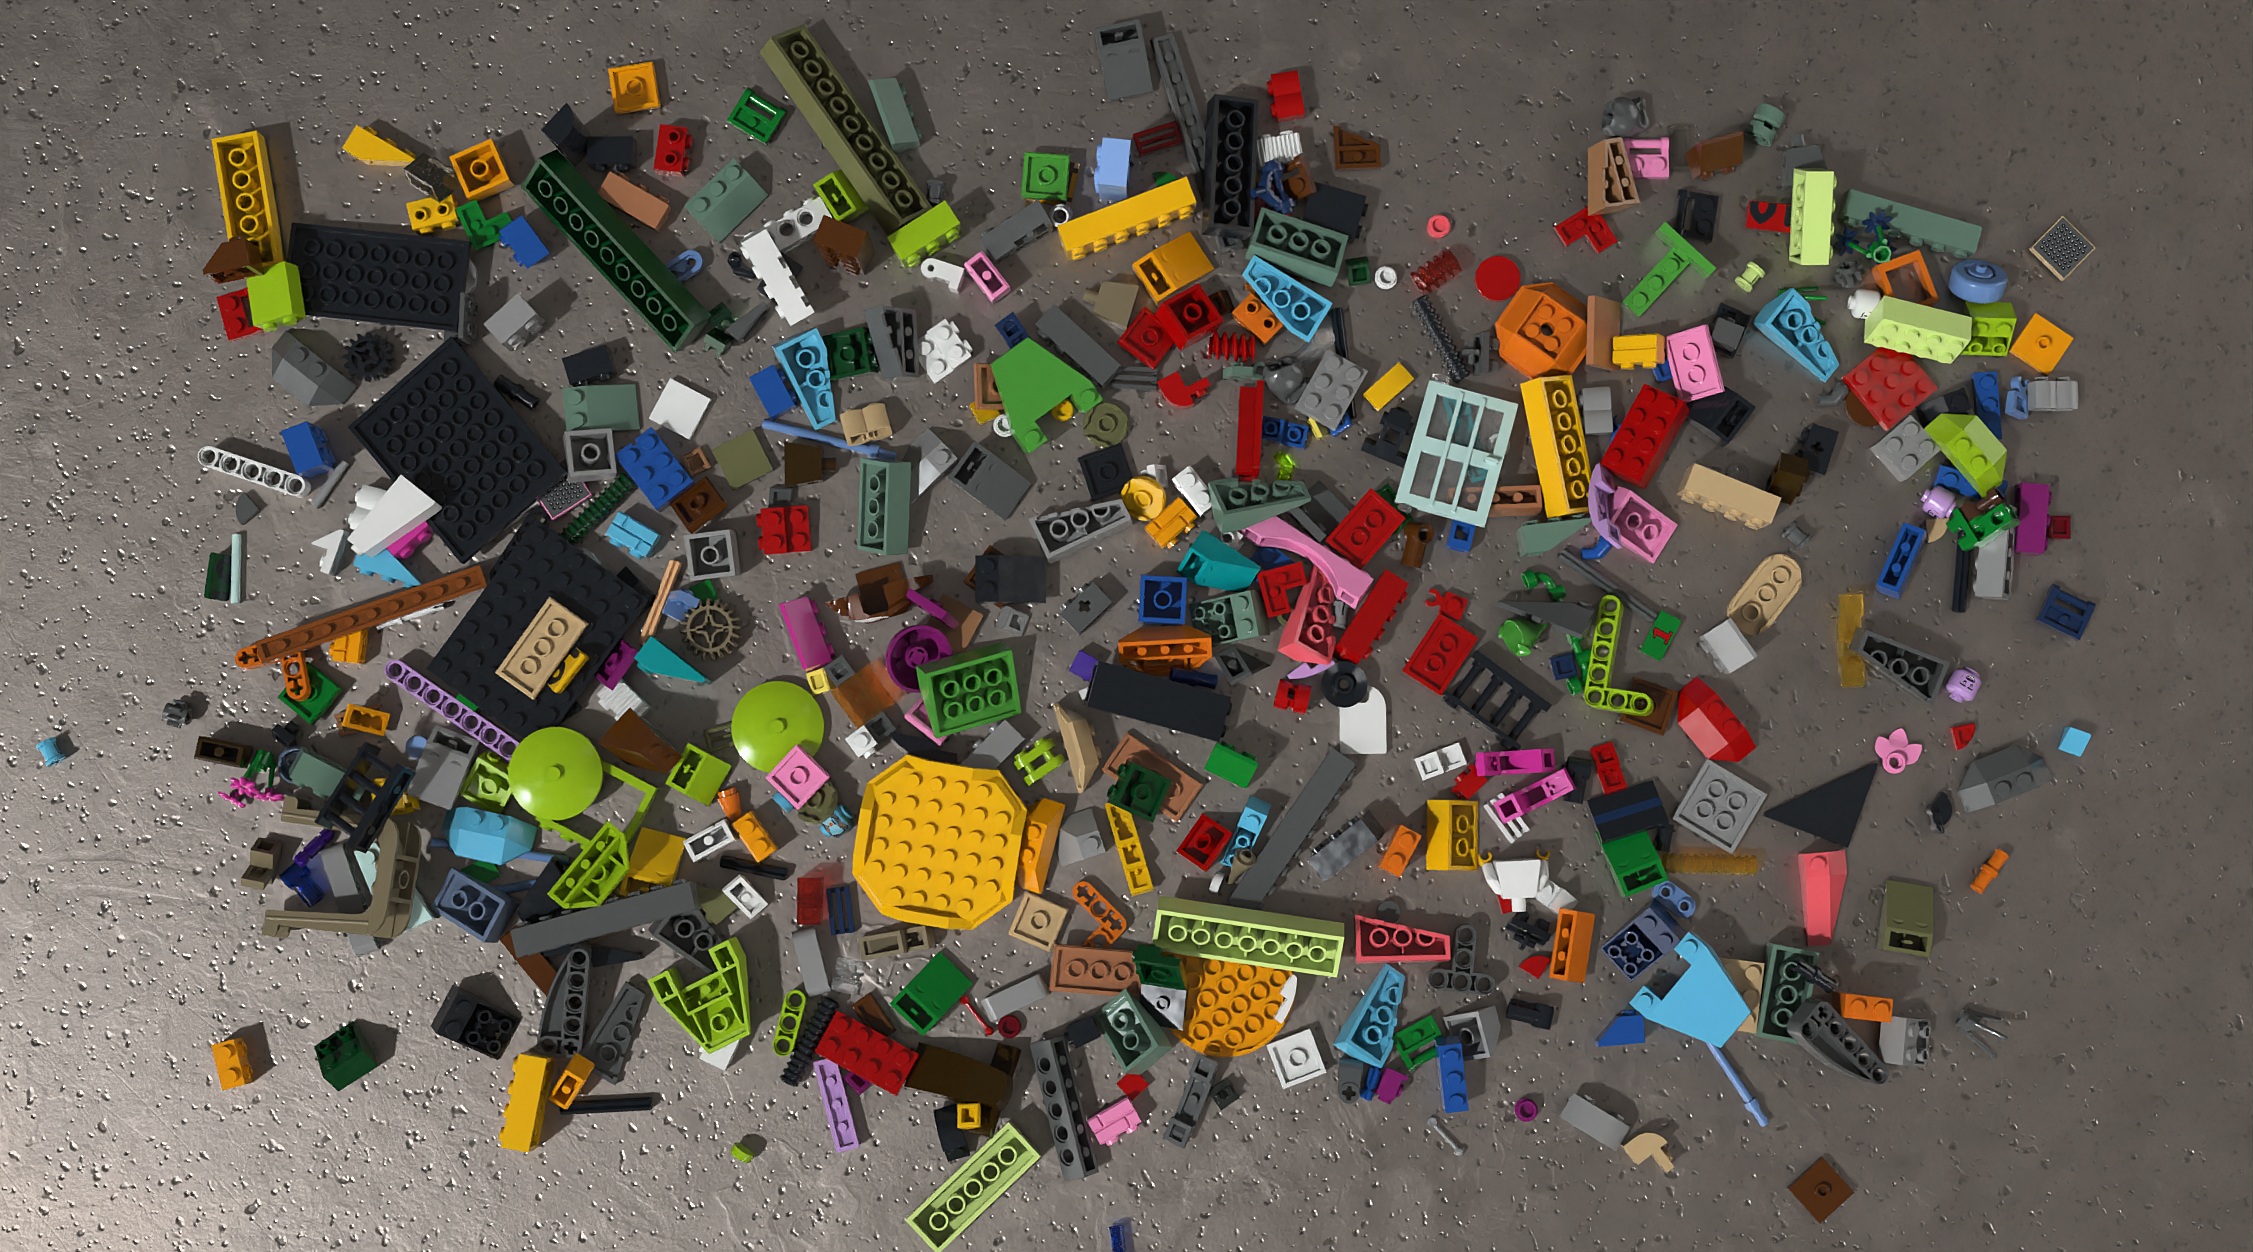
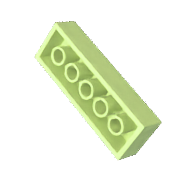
[906,1119,1042,1252]

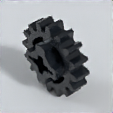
[342,332,395,383]

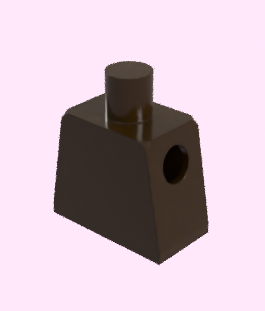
[784,442,837,488]

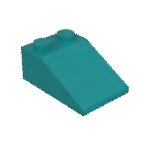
[634,636,712,685]

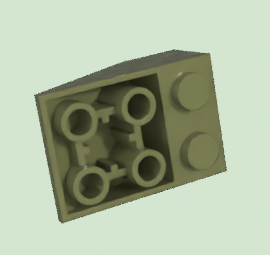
[1876,880,1933,958]

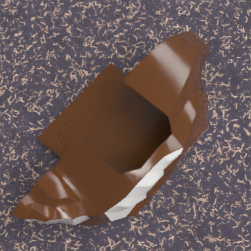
[825,562,934,624]

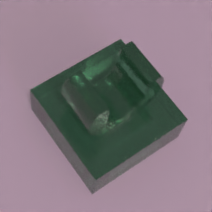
[708,301,734,332]

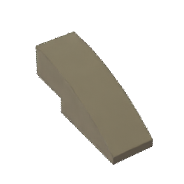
[858,925,936,961]

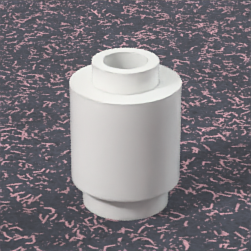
[1049,203,1073,227]

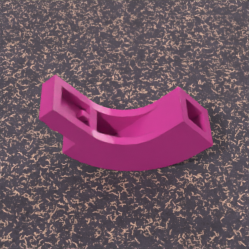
[1475,748,1555,776]
[1493,768,1576,824]

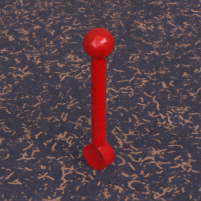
[960,995,994,1035]

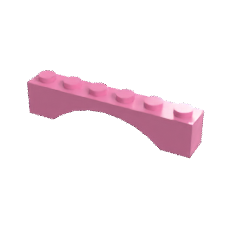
[1240,516,1374,609]

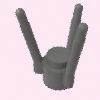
[1955,1008,2008,1059]

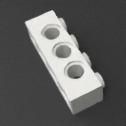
[741,197,832,266]

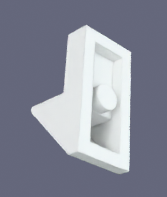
[311,529,350,576]
[722,874,768,919]
[1534,879,1579,915]

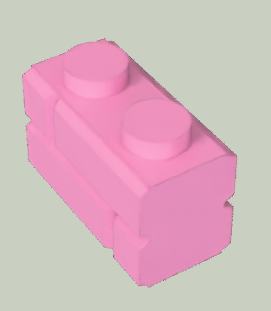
[964,251,1011,305]
[1087,1096,1141,1146]

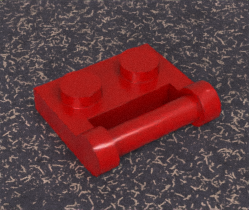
[216,287,265,342]

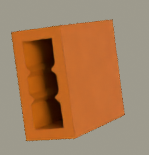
[1375,825,1422,877]
[1831,991,1893,1023]

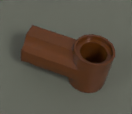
[1401,520,1434,568]

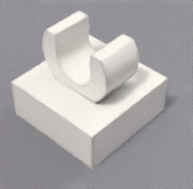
[1141,464,1169,489]

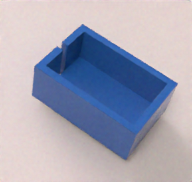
[615,427,696,513]

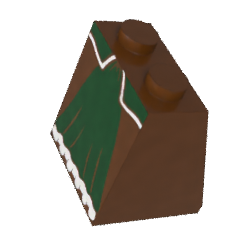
[598,708,683,774]

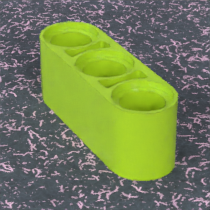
[772,989,808,1056]

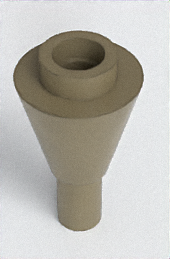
[1226,848,1256,885]

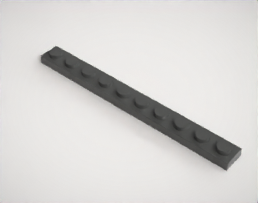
[1150,33,1243,255]

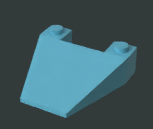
[1629,932,1751,1048]

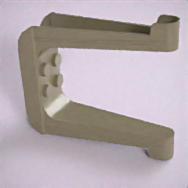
[262,796,422,939]

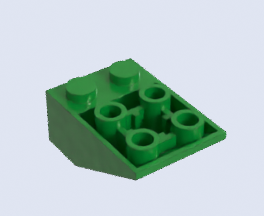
[1595,831,1669,897]
[890,951,973,1036]

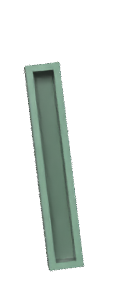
[1837,189,1982,259]

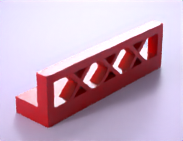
[1235,380,1264,476]

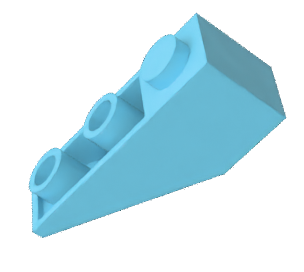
[353,548,424,588]
[1220,795,1271,868]

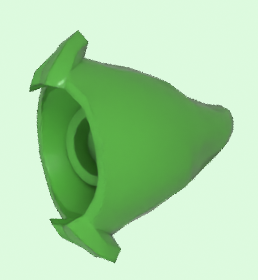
[1498,618,1548,656]

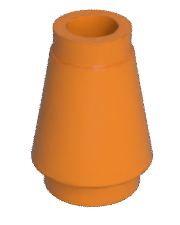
[717,786,742,822]

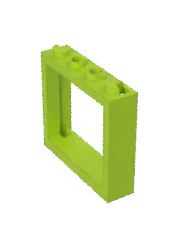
[535,758,660,850]

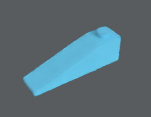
[1242,255,1333,343]
[1752,288,1840,382]
[772,328,836,431]

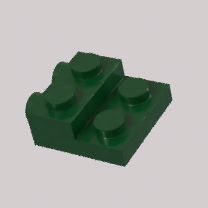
[823,327,880,382]
[1107,760,1172,823]
[1132,944,1188,991]

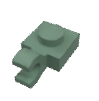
[1223,362,1265,381]

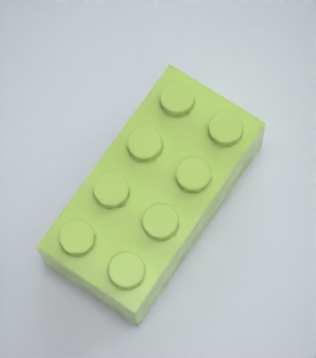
[1789,168,1837,265]
[1864,296,1972,364]

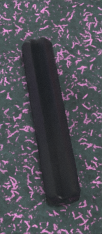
[719,855,788,881]

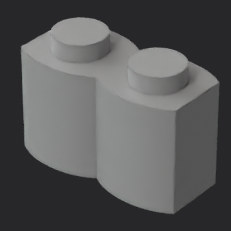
[2027,377,2079,412]
[1576,387,1613,436]

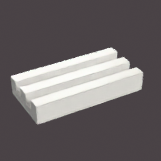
[1483,792,1530,843]

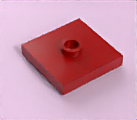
[1117,306,1174,370]

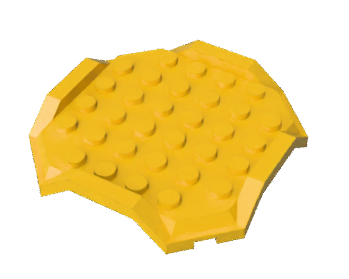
[852,754,1028,930]

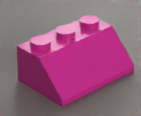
[779,596,836,672]

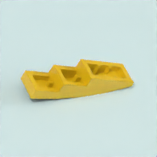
[1105,803,1154,897]

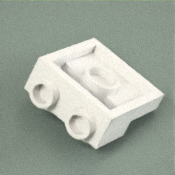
[918,319,973,385]

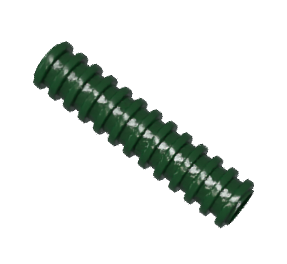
[558,472,636,545]

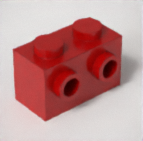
[653,124,693,177]

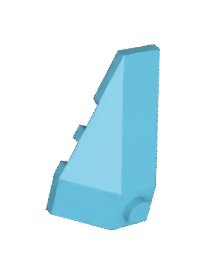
[1333,963,1405,1068]

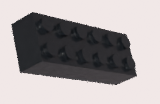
[1202,94,1259,240]

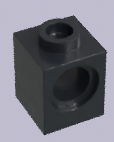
[1064,1014,1101,1049]

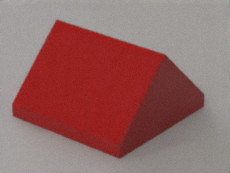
[1176,813,1233,872]

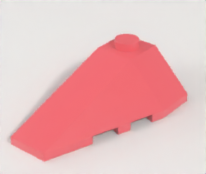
[1278,565,1336,665]
[1798,850,1847,946]

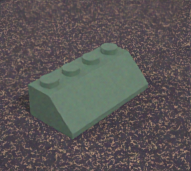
[857,458,911,555]

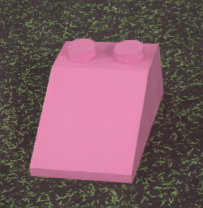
[1592,485,1678,564]

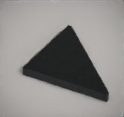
[1763,763,1878,848]

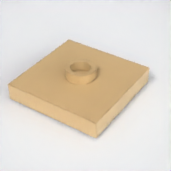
[1008,891,1069,952]

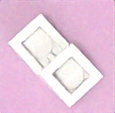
[1415,742,1468,780]
[1273,974,1297,1024]

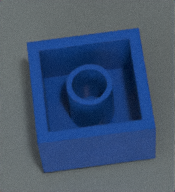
[281,421,336,480]
[1138,575,1187,625]

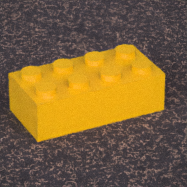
[499,1050,556,1153]

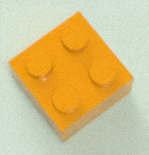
[449,138,515,202]

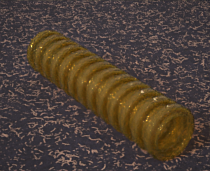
[1662,853,1758,876]

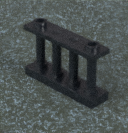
[1442,650,1552,751]
[314,741,416,854]

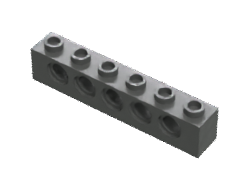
[1030,1035,1099,1181]

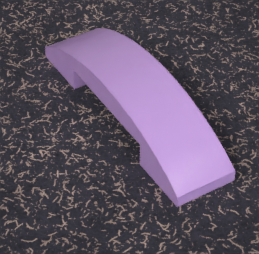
[1588,463,1622,549]

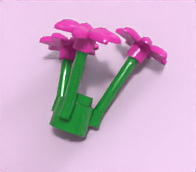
[218,750,284,808]

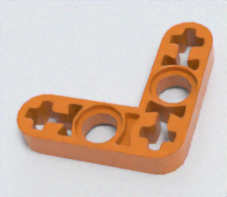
[235,644,311,701]
[1072,881,1126,948]

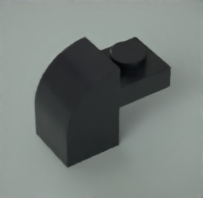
[933,1104,970,1162]

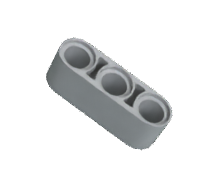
[792,926,832,997]
[981,972,1051,1022]

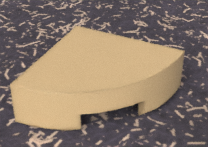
[1924,518,1949,543]

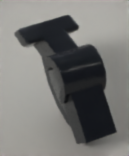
[1926,792,1952,834]

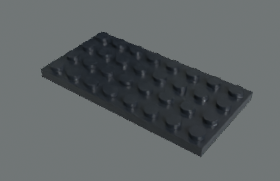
[286,222,472,333]

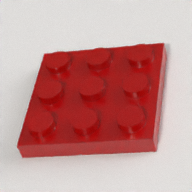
[1841,347,1938,431]

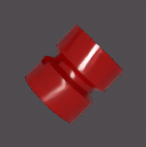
[1273,679,1312,715]

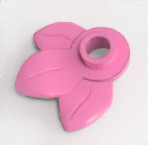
[1875,728,1922,774]

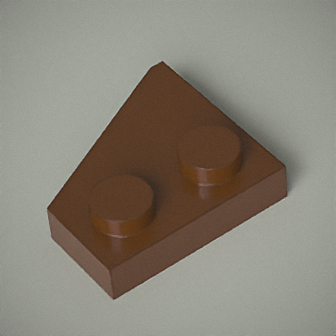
[1333,126,1381,171]

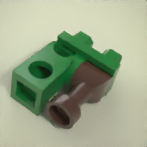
[1946,486,2021,551]

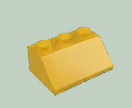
[1426,800,1478,871]

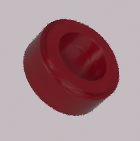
[998,1015,1021,1038]

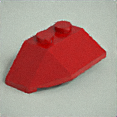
[1677,676,1756,762]

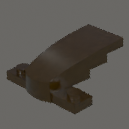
[904,1042,1022,1139]

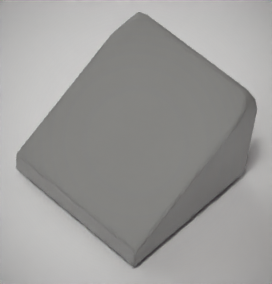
[996,606,1030,637]

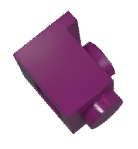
[1374,1066,1409,1104]

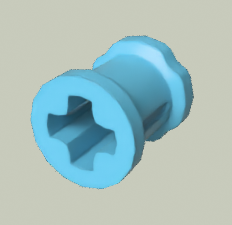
[36,737,66,767]

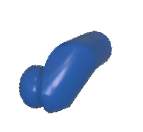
[1581,536,1612,559]

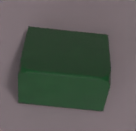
[1345,256,1372,286]

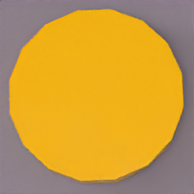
[1121,476,1166,521]

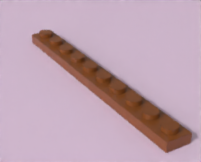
[255,565,487,664]

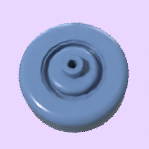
[1949,259,2008,304]

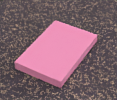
[1665,324,1725,403]

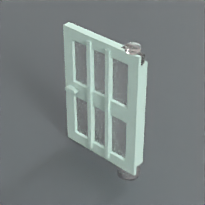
[1395,374,1519,528]

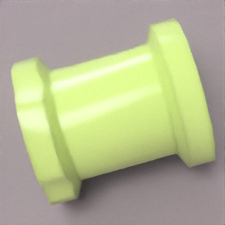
[1735,261,1765,292]

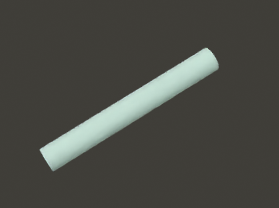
[231,534,241,604]

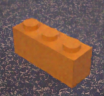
[1549,908,1595,983]

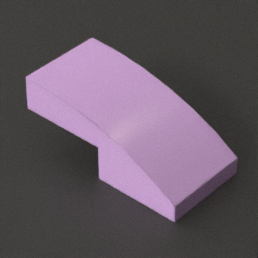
[1286,659,1335,680]

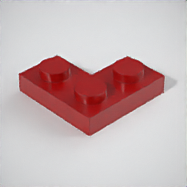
[1553,206,1618,255]
[1257,561,1307,618]

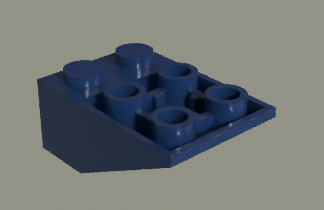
[1599,898,1686,982]

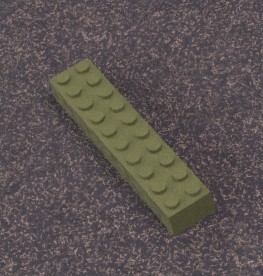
[760,24,933,236]

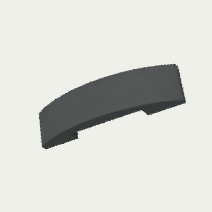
[823,655,896,743]
[1163,1052,1219,1148]

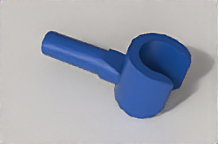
[1608,414,1625,447]

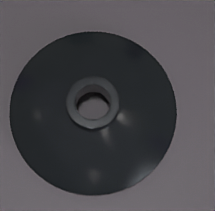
[1321,661,1368,708]

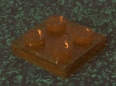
[831,665,895,729]

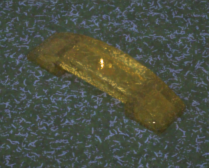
[1836,594,1865,687]

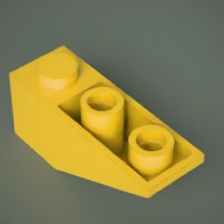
[342,125,420,167]

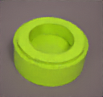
[730,1143,755,1163]

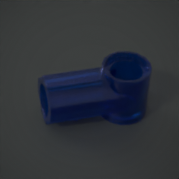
[279,862,326,908]

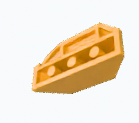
[1015,798,1066,894]

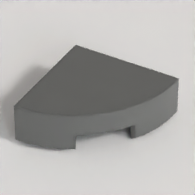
[236,492,260,525]

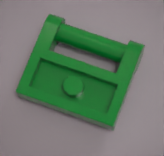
[727,87,788,146]
[1392,1014,1443,1073]

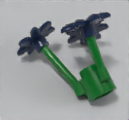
[1833,210,1897,265]

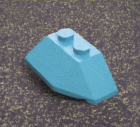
[441,807,538,865]

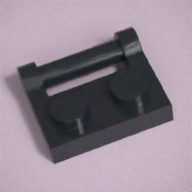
[1673,189,1719,243]

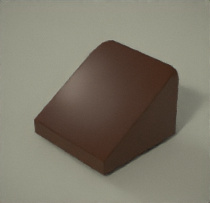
[1208,290,1235,316]

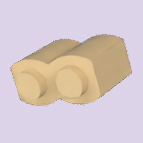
[840,403,892,446]

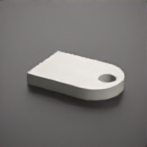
[1339,685,1387,754]

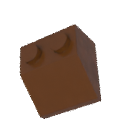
[1685,131,1744,181]
[203,237,264,284]

